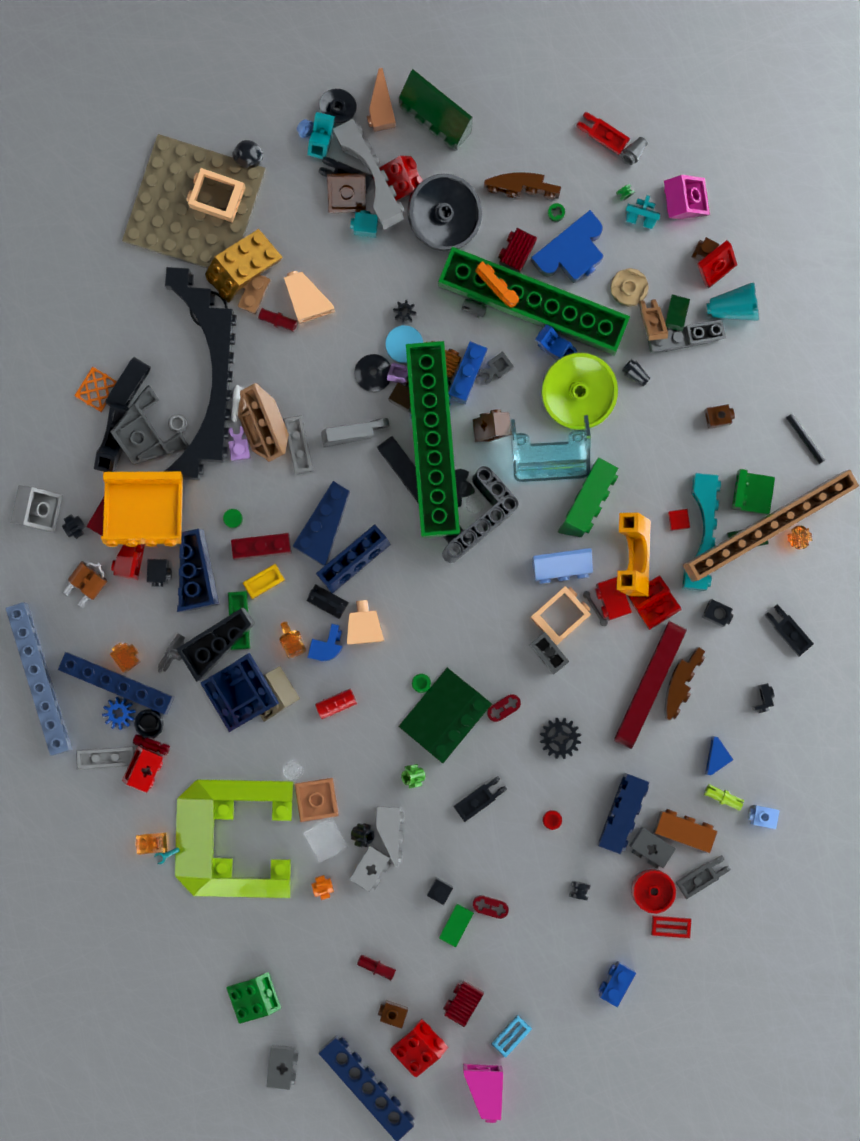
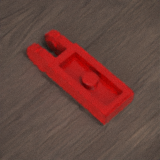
[576,112,630,155]

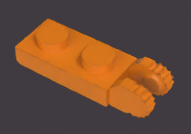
[476,261,519,308]

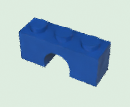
[449,341,488,404]

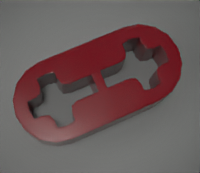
[487,694,521,722]
[473,895,509,919]

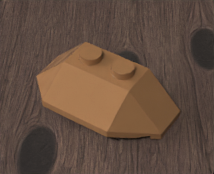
[238,383,289,462]

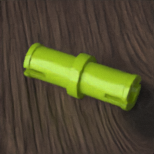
[704,784,744,811]

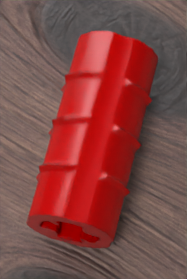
[315,688,357,719]

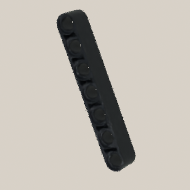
[377,436,470,552]

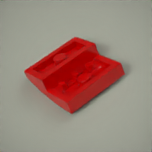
[627,575,682,630]

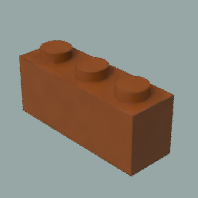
[653,809,718,853]

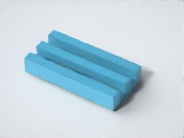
[491,1015,532,1058]

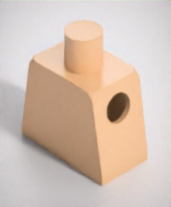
[347,600,384,645]

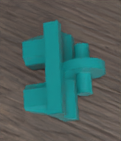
[626,195,660,229]

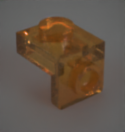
[135,833,167,855]

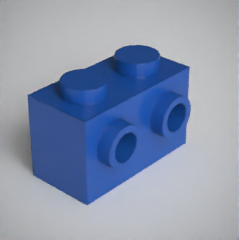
[598,961,636,1007]

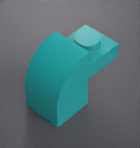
[307,112,335,159]

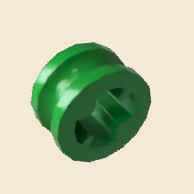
[616,184,635,201]
[548,203,565,222]

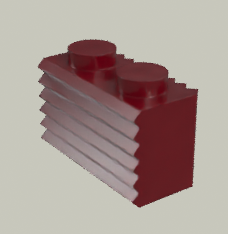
[498,228,537,273]
[443,980,484,1027]

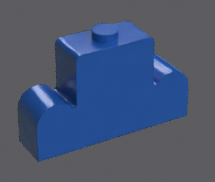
[531,210,603,283]

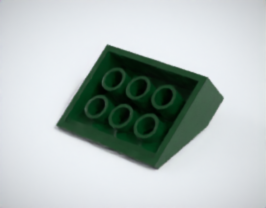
[399,69,473,150]
[398,667,492,763]

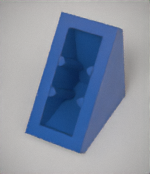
[705,736,733,775]

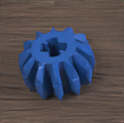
[102,697,136,730]

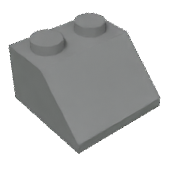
[10,485,63,532]

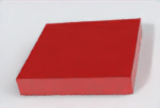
[697,240,738,288]

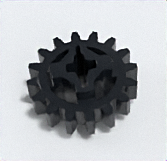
[540,718,581,759]

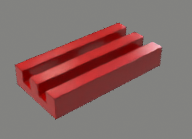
[651,915,692,938]

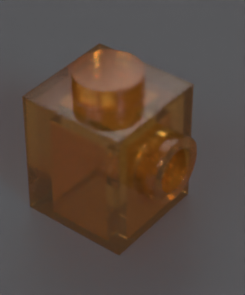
[110,642,141,673]

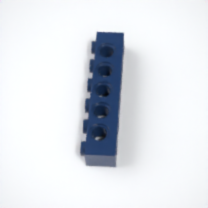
[58,652,175,715]
[318,1035,414,1141]

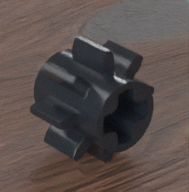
[393,300,417,324]
[62,515,86,539]
[351,823,375,847]

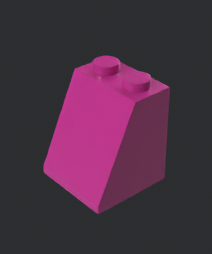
[463,1064,503,1123]

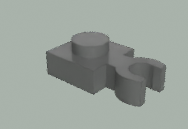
[479,351,514,384]

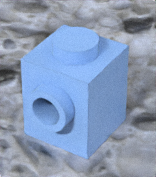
[748,805,780,829]

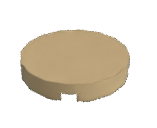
[610,268,649,307]

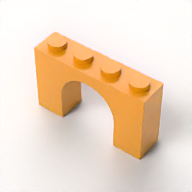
[617,513,651,596]

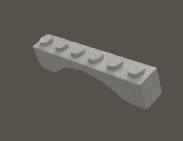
[333,119,405,229]

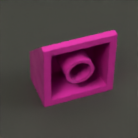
[664,175,710,219]

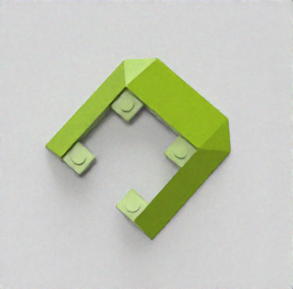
[175,779,293,898]

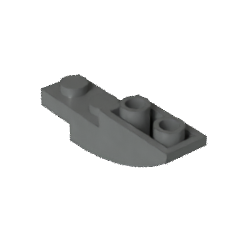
[646,320,726,353]

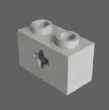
[350,845,391,892]

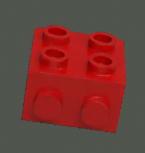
[373,156,423,201]
[390,1019,448,1077]

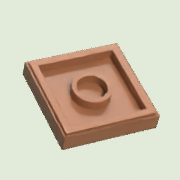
[295,778,339,822]

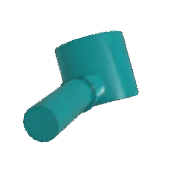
[154,847,180,864]

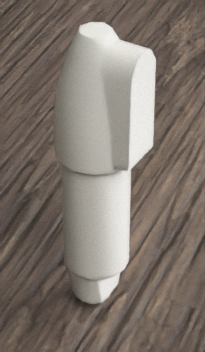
[231,385,243,421]

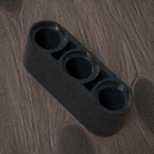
[105,357,151,407]

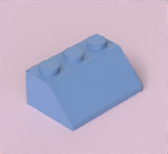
[532,548,593,584]

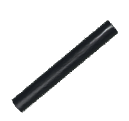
[786,414,825,464]

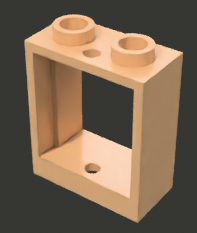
[187,168,246,223]
[530,586,591,646]

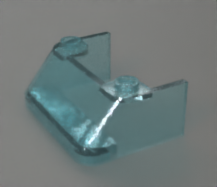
[511,415,591,482]

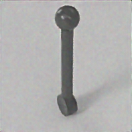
[583,591,608,626]

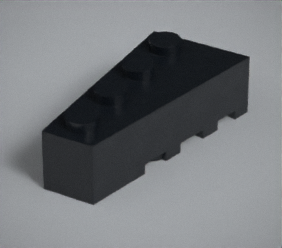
[176,608,255,682]

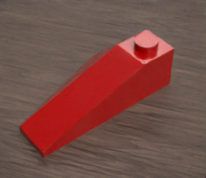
[111,544,145,580]

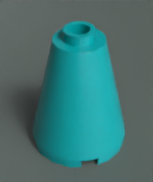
[706,282,759,321]

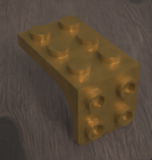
[205,229,283,302]

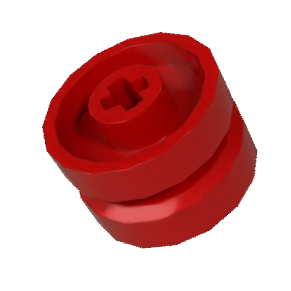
[631,869,676,914]

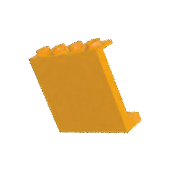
[101,471,183,547]

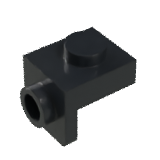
[752,683,775,713]

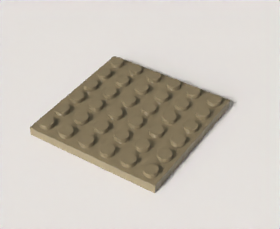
[122,134,266,269]

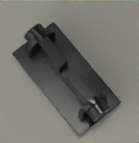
[306,584,349,619]

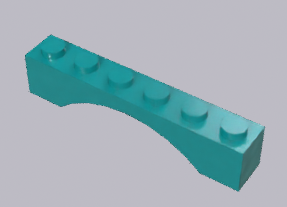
[682,473,721,591]

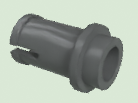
[462,298,487,318]

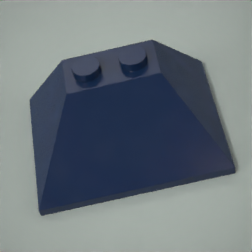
[200,653,279,732]

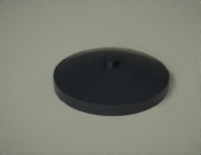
[407,174,482,251]

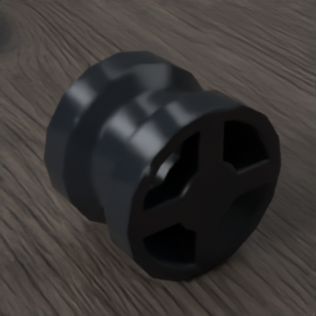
[569,881,591,900]

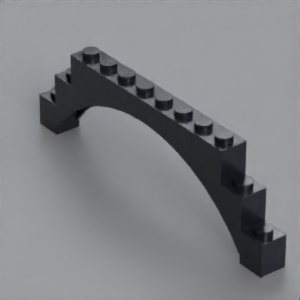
[163,267,237,480]

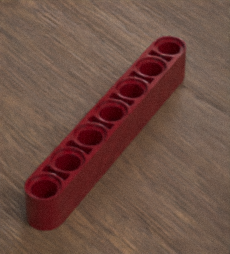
[614,621,687,749]

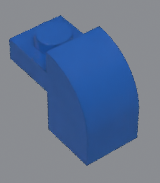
[535,324,577,360]
[307,624,343,661]

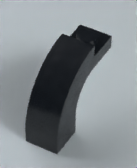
[94,403,130,472]

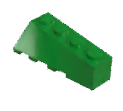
[557,457,619,537]

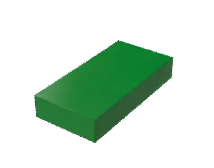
[439,904,474,947]

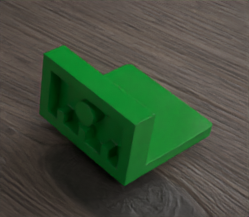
[731,469,775,515]
[226,972,282,1024]

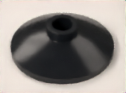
[319,89,357,123]
[354,354,391,392]

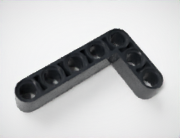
[442,466,519,563]

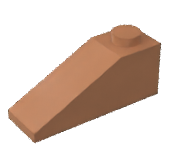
[367,68,396,132]

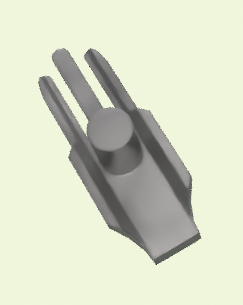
[158,633,185,673]

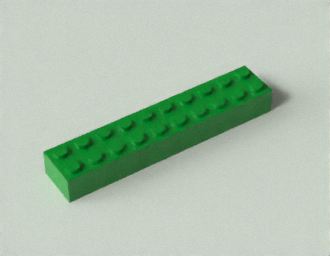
[438,247,630,355]
[406,341,460,538]

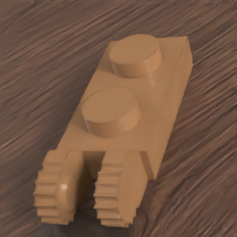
[639,299,668,341]

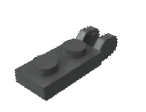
[675,855,731,899]

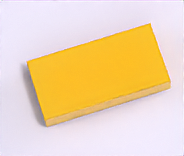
[243,564,285,599]

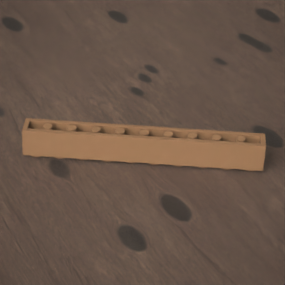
[683,470,859,582]

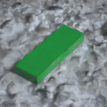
[228,591,251,650]

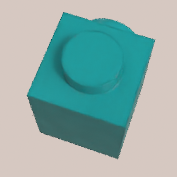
[350,210,378,238]

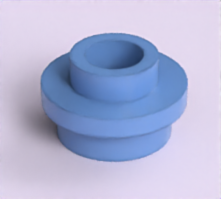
[297,119,314,138]

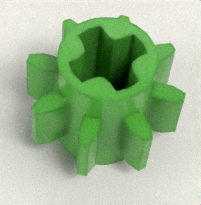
[401,764,425,788]

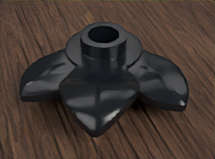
[455,469,475,507]

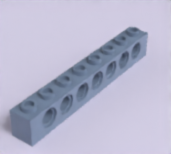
[5,602,73,756]

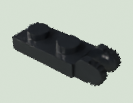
[319,157,373,194]
[765,604,814,657]
[453,776,507,822]

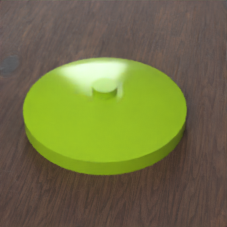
[541,353,618,430]

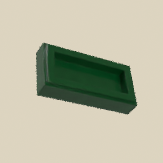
[665,294,690,332]

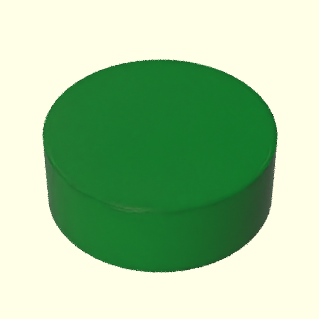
[223,509,243,528]
[412,674,431,693]

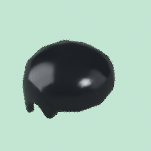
[232,140,263,168]
[134,709,164,739]

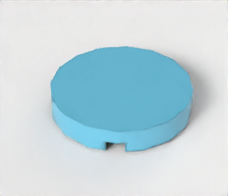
[386,325,423,364]

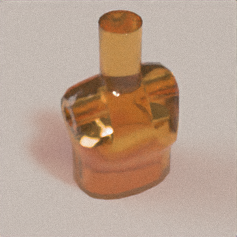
[279,622,306,659]

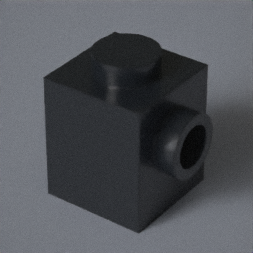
[147,559,172,587]

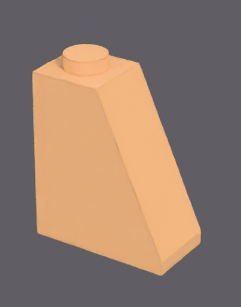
[284,271,335,324]

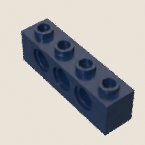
[316,524,391,594]

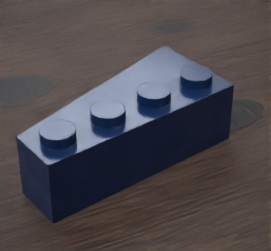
[293,481,350,566]
[177,528,219,612]
[597,773,649,854]

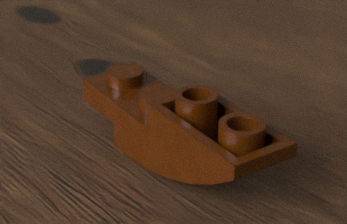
[484,172,561,200]
[665,647,705,720]

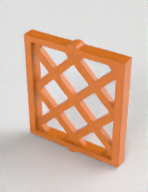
[75,367,117,412]

